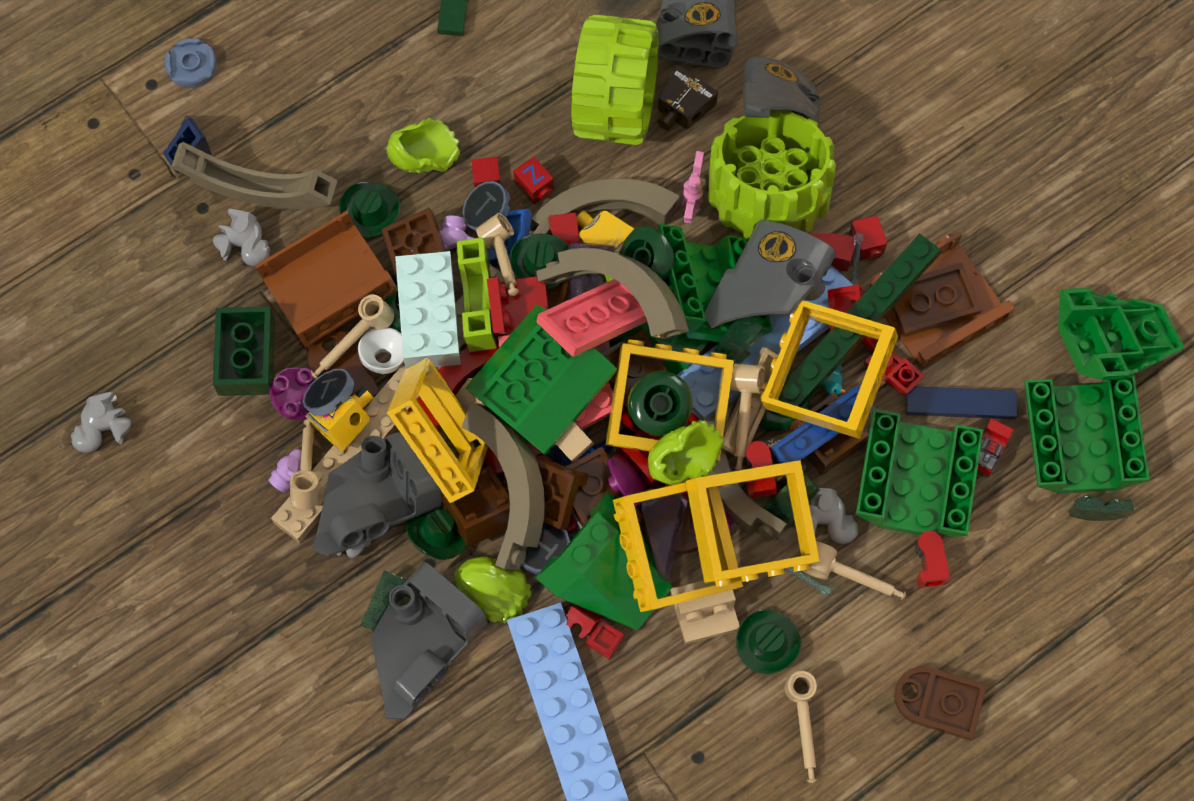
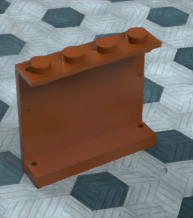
[255,211,398,348]
[869,232,1015,370]

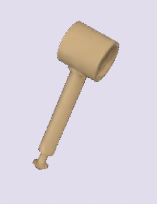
[476,213,519,296]
[311,294,394,379]
[731,363,766,471]
[290,419,318,510]
[803,542,906,600]
[784,671,817,783]

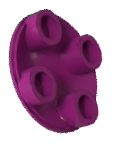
[269,368,315,420]
[608,455,646,508]

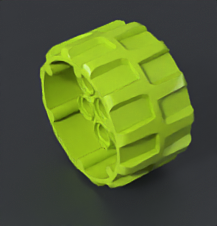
[571,15,659,145]
[708,109,836,239]

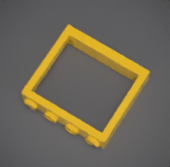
[760,300,898,439]
[606,340,734,461]
[387,357,488,503]
[686,460,820,587]
[613,482,743,612]

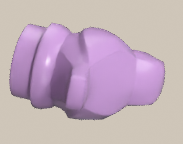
[440,216,475,251]
[268,448,302,493]

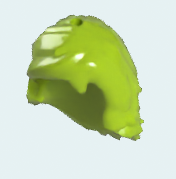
[386,117,460,174]
[648,420,724,486]
[453,557,532,624]

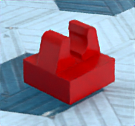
[566,604,603,638]

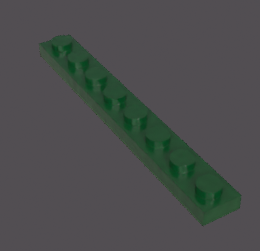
[778,233,941,407]

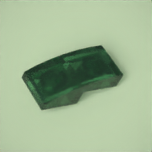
[714,316,767,366]
[763,473,820,524]
[1068,495,1135,521]
[360,570,407,631]

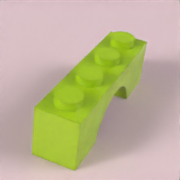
[457,237,497,352]

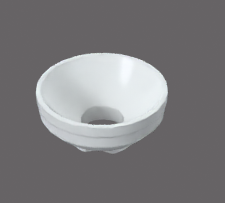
[358,327,404,374]

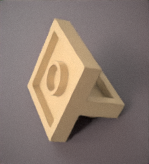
[670,580,739,645]

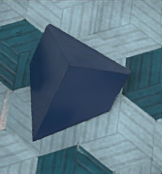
[163,116,212,173]

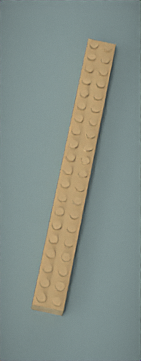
[271,264,504,543]

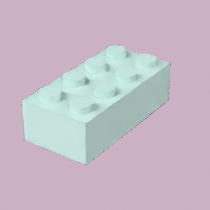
[395,251,461,369]

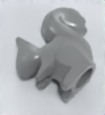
[213,208,270,266]
[71,392,132,453]
[807,487,858,544]

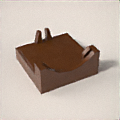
[382,208,452,274]
[535,455,589,529]

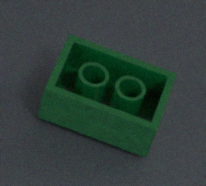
[213,307,275,396]

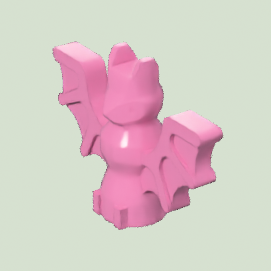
[681,151,704,224]

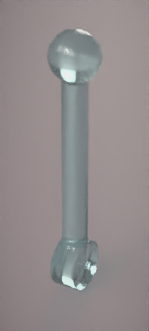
[851,233,864,285]
[784,567,832,596]

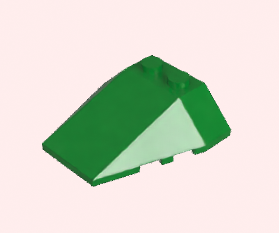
[1058,288,1185,380]
[535,492,673,630]

